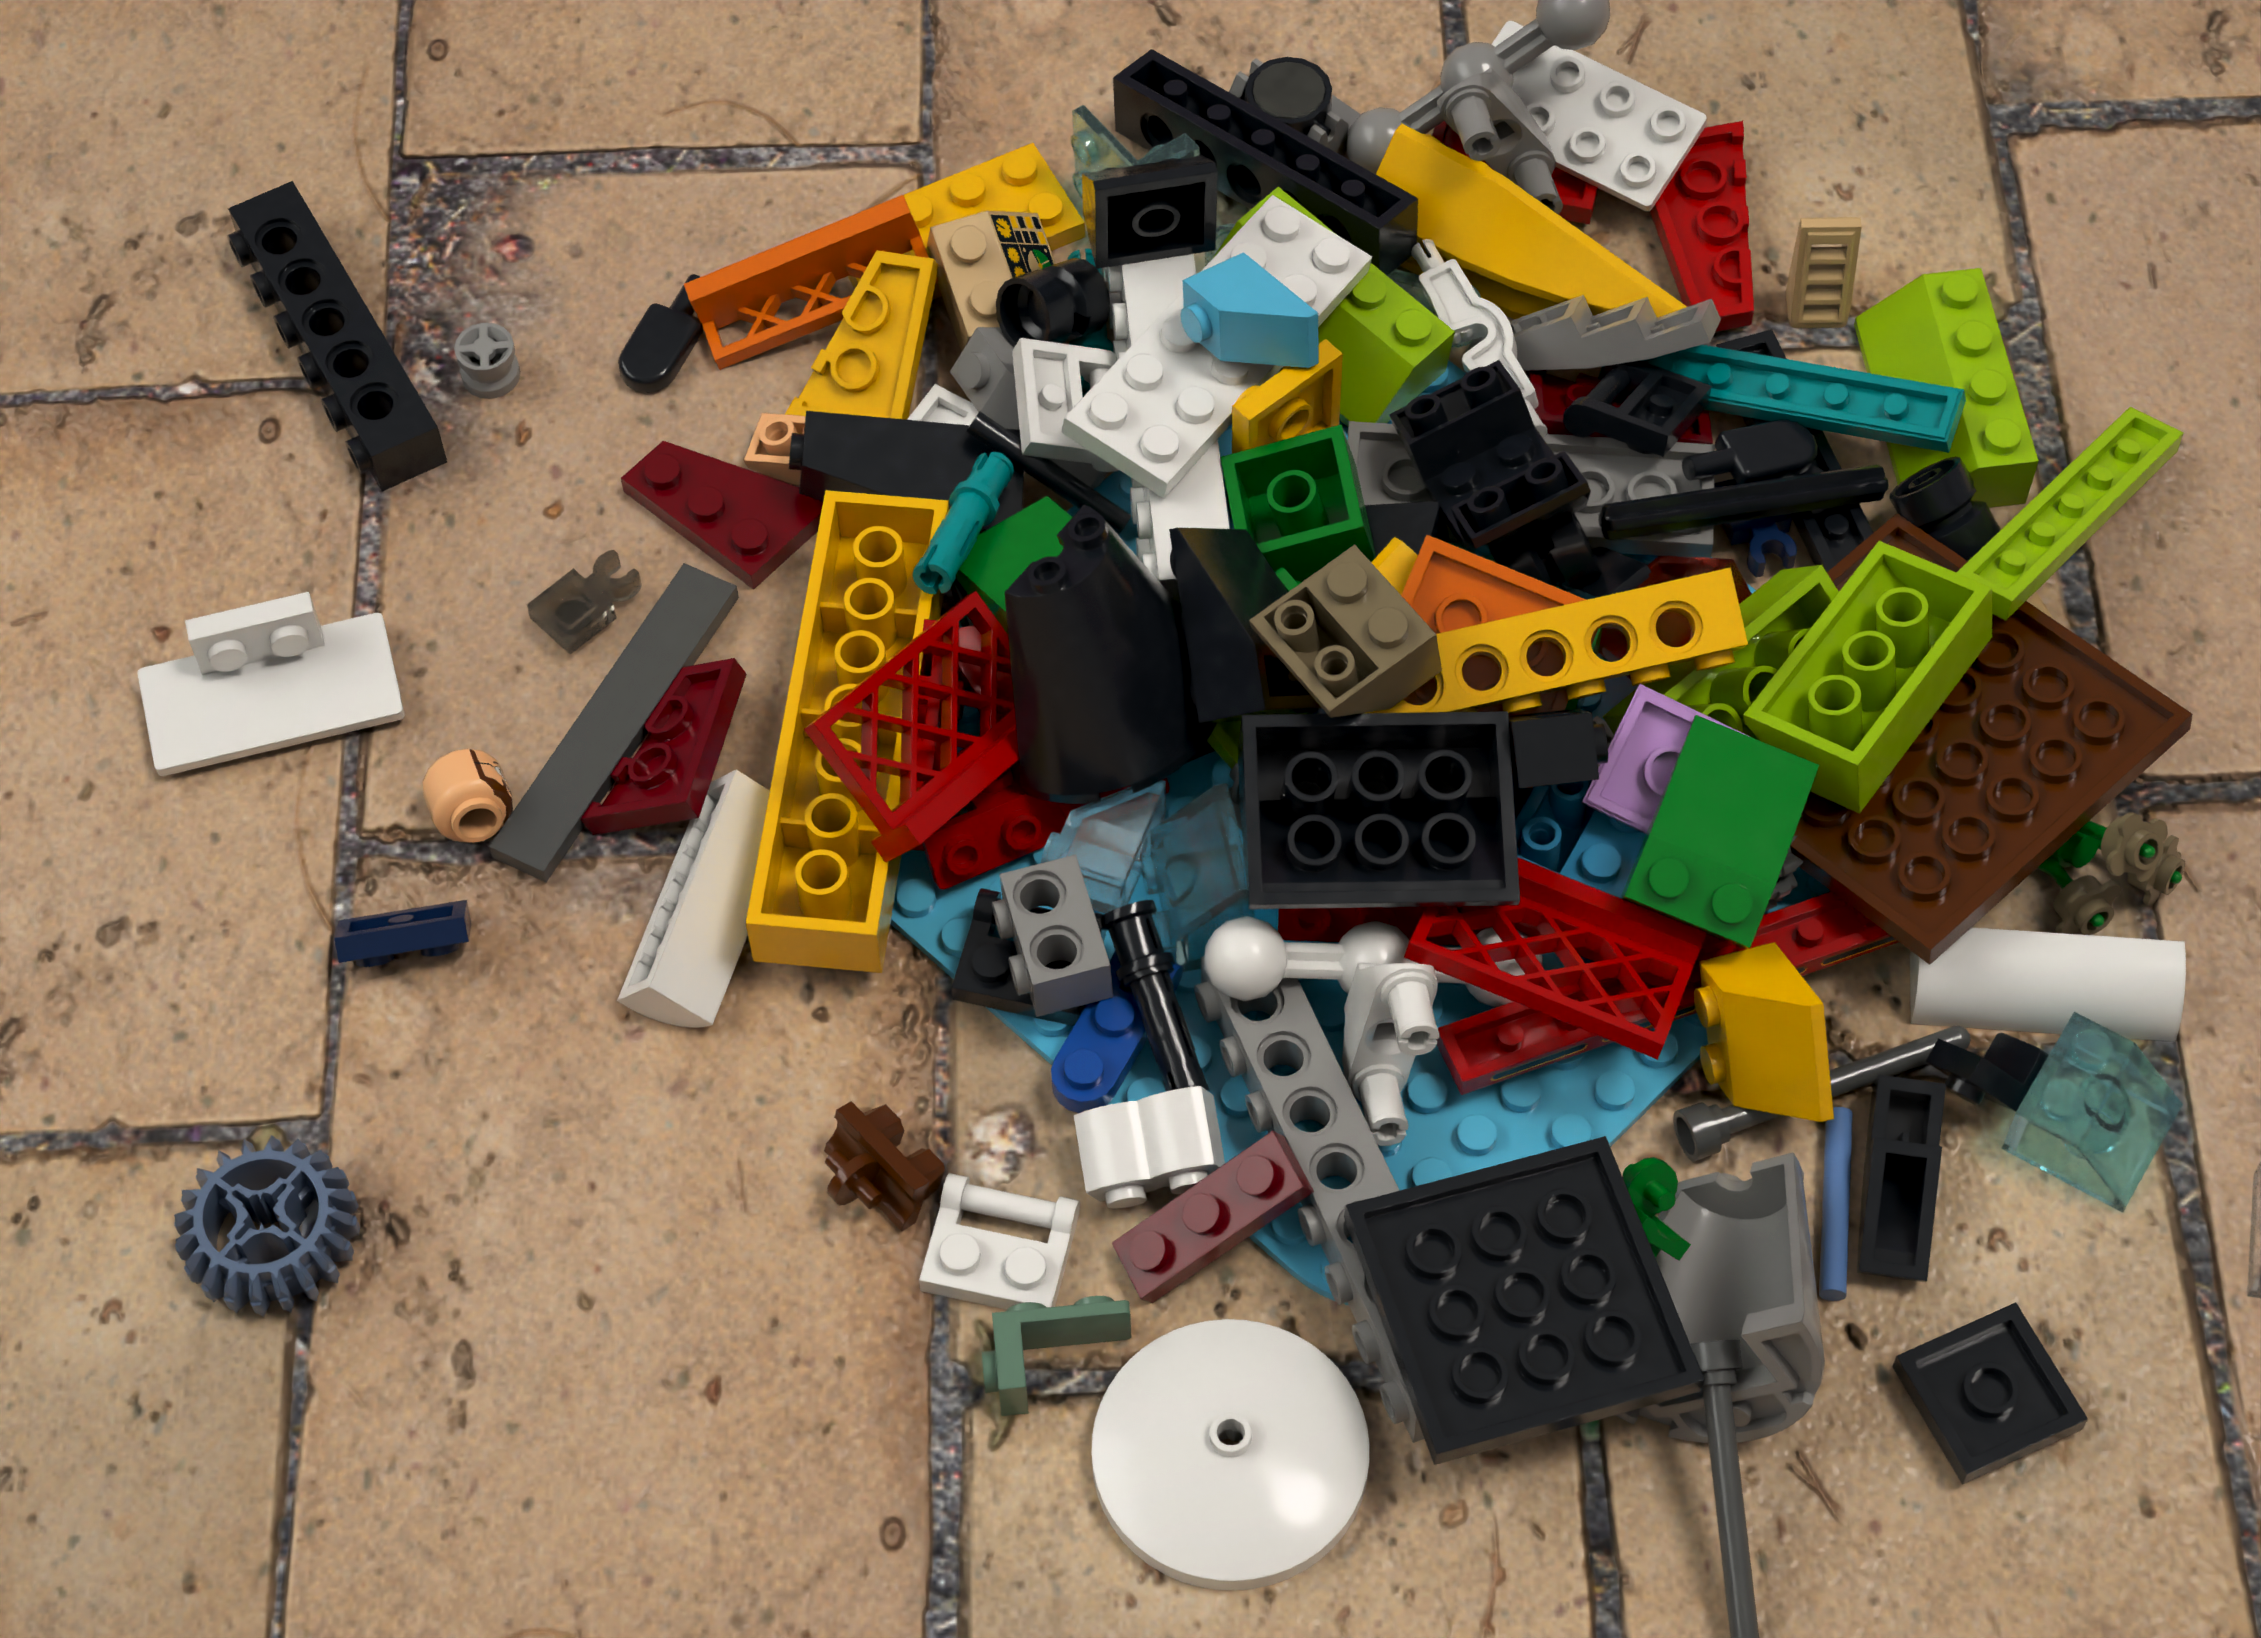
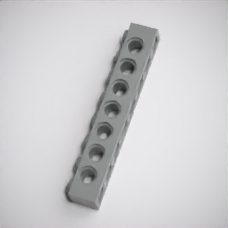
[1194,956,1424,1443]

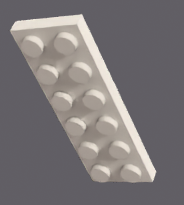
[1061,195,1372,498]

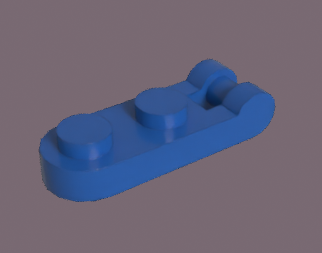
[1051,951,1184,1113]

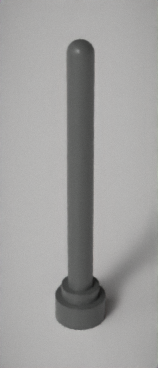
[1673,1026,1971,1161]
[1690,1340,1759,1638]

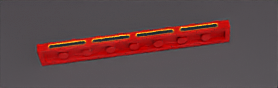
[1436,891,1899,1095]

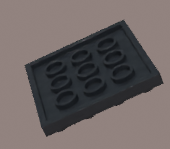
[1344,1136,1705,1465]

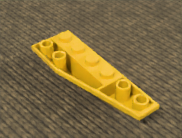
[1376,123,1687,319]

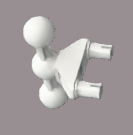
[1204,916,1543,1146]

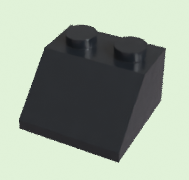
[1082,155,1218,269]

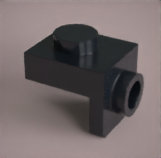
[1925,1032,2049,1113]

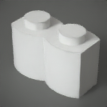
[1074,1086,1225,1209]

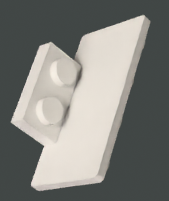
[1491,21,1707,211]
[137,592,405,776]

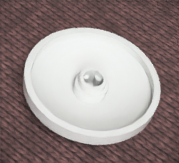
[1091,1319,1370,1591]

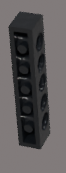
[1113,49,1418,276]
[227,181,447,492]

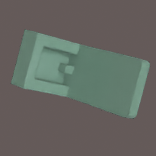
[982,1296,1131,1416]

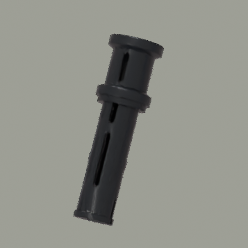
[1098,900,1210,1091]

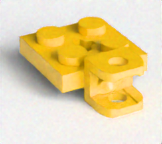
[1232,339,1343,454]

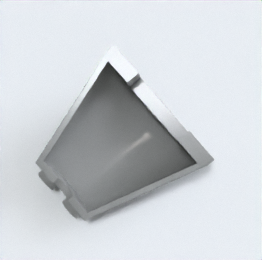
[1615,1153,1825,1443]

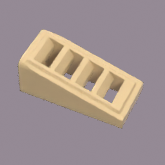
[1785,217,1862,328]

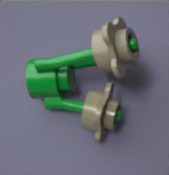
[2038,812,2185,935]

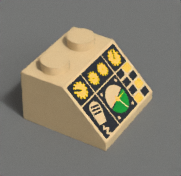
[926,210,1056,352]

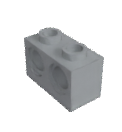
[992,854,1113,1017]

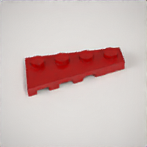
[1650,121,1754,332]

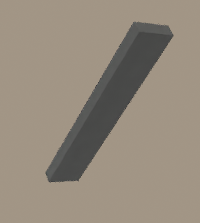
[489,563,739,883]

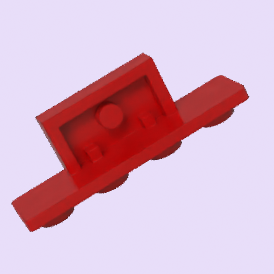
[922,760,1170,890]

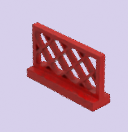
[804,591,1019,862]
[1404,857,1707,1060]

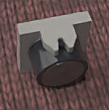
[1229,57,1361,155]

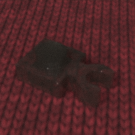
[527,550,642,654]

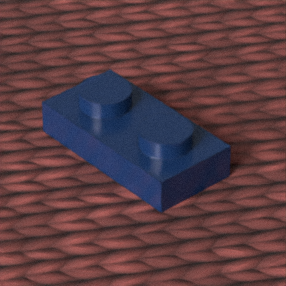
[334,900,471,967]

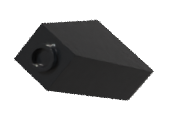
[789,411,1024,534]

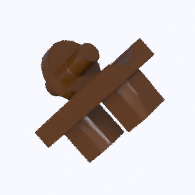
[824,1101,945,1231]

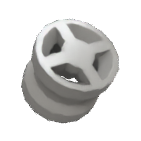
[454,323,521,399]

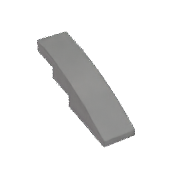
[1466,295,1721,371]

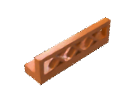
[684,195,938,370]

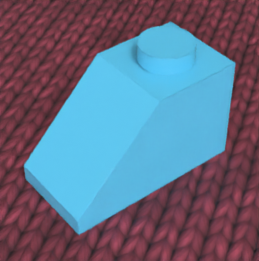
[1180,252,1319,368]

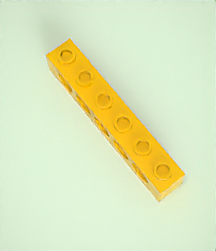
[1366,567,1748,714]

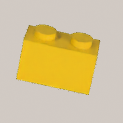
[1694,942,1834,1122]

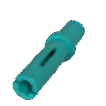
[913,452,1014,594]

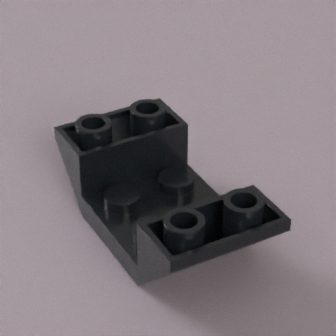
[1389,360,1591,558]

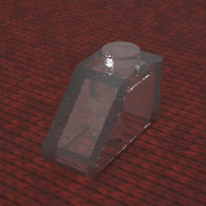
[1041,780,1166,914]

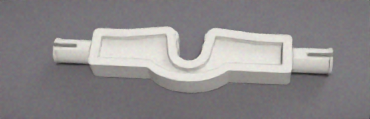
[1411,239,1547,438]

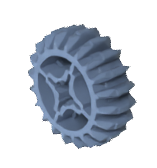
[174,1135,360,1317]

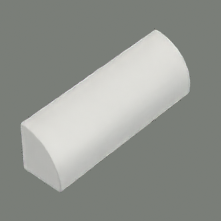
[617,769,770,1028]
[1910,927,2186,1042]

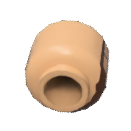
[423,749,513,843]

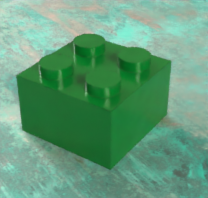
[1220,424,1376,582]

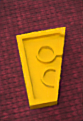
[785,250,939,420]

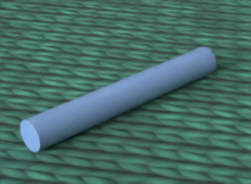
[1819,1107,1853,1301]

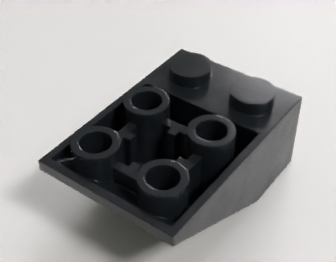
[1169,527,1322,723]

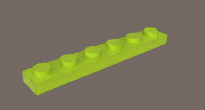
[1956,407,2184,621]

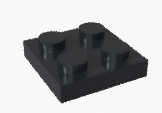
[1892,1302,2088,1485]

